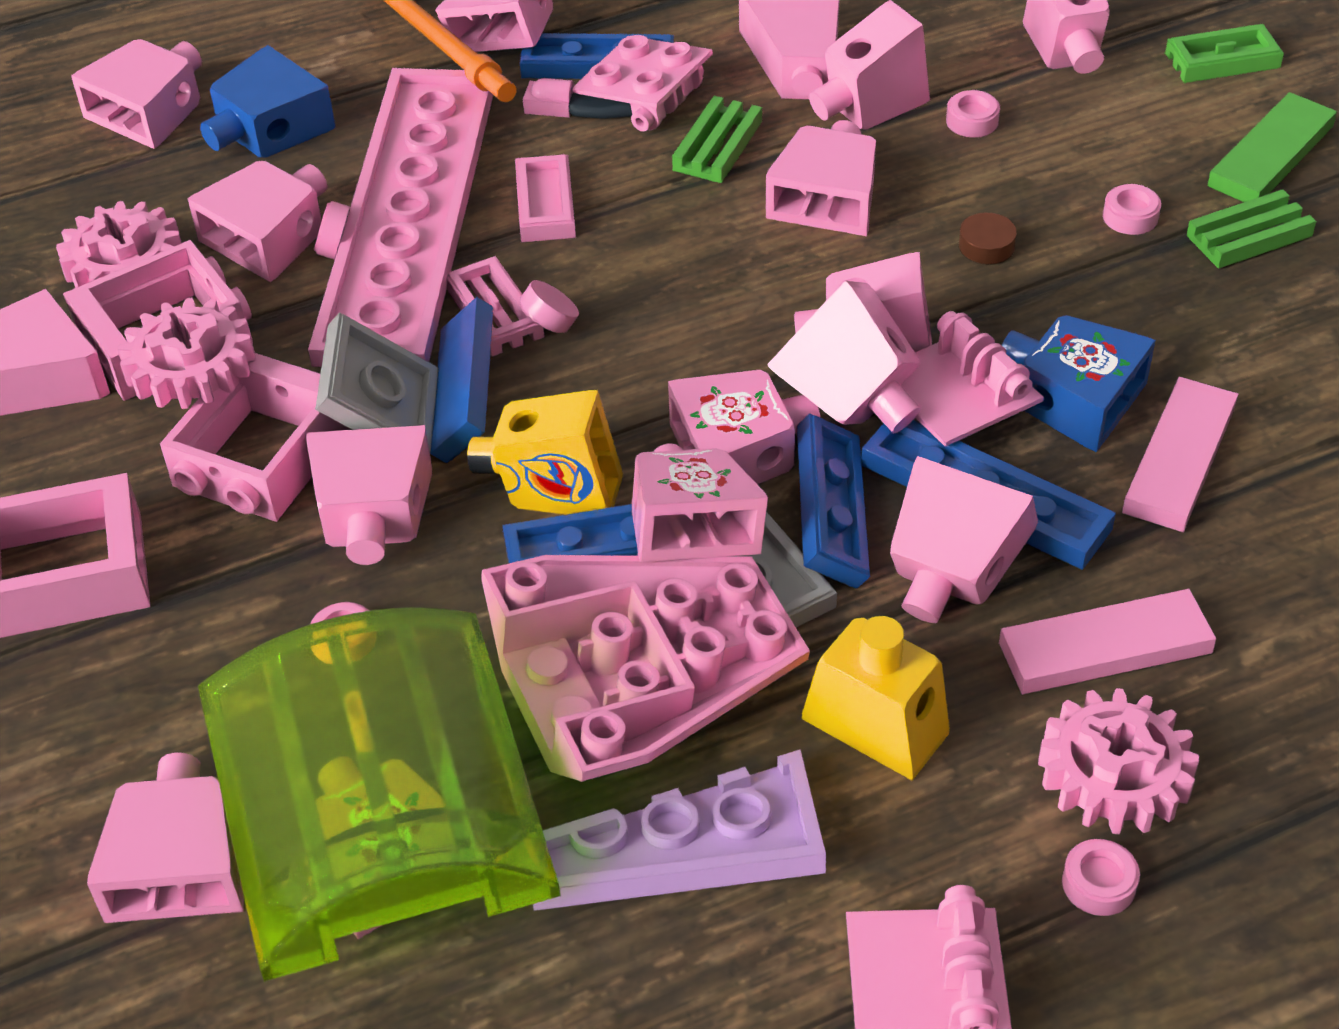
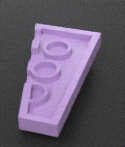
[526,749,826,911]

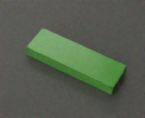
[1208,92,1337,202]

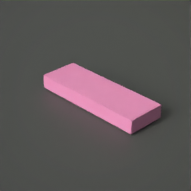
[1122,377,1238,532]
[999,589,1216,695]

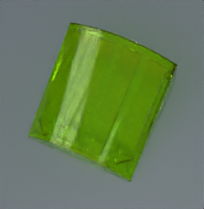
[198,608,561,981]

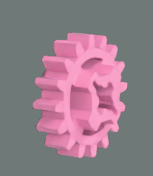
[56,201,182,288]
[118,298,256,409]
[1038,688,1199,834]

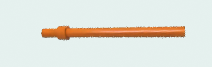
[383,0,516,102]

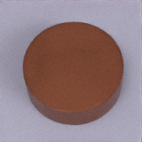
[959,213,1017,264]

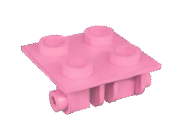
[572,35,713,131]
[901,311,1044,447]
[846,885,1012,1029]

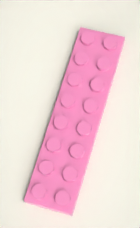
[308,68,493,367]

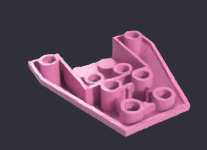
[482,555,810,782]

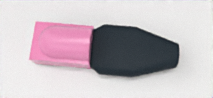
[523,78,633,119]

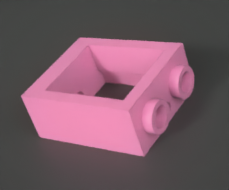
[63,240,252,401]
[160,353,349,522]
[0,473,150,638]

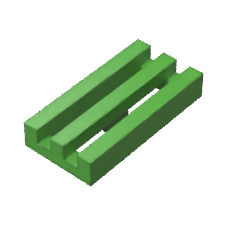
[1165,24,1284,83]
[672,96,762,183]
[1187,189,1316,269]

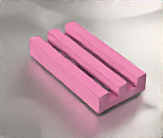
[447,256,544,356]

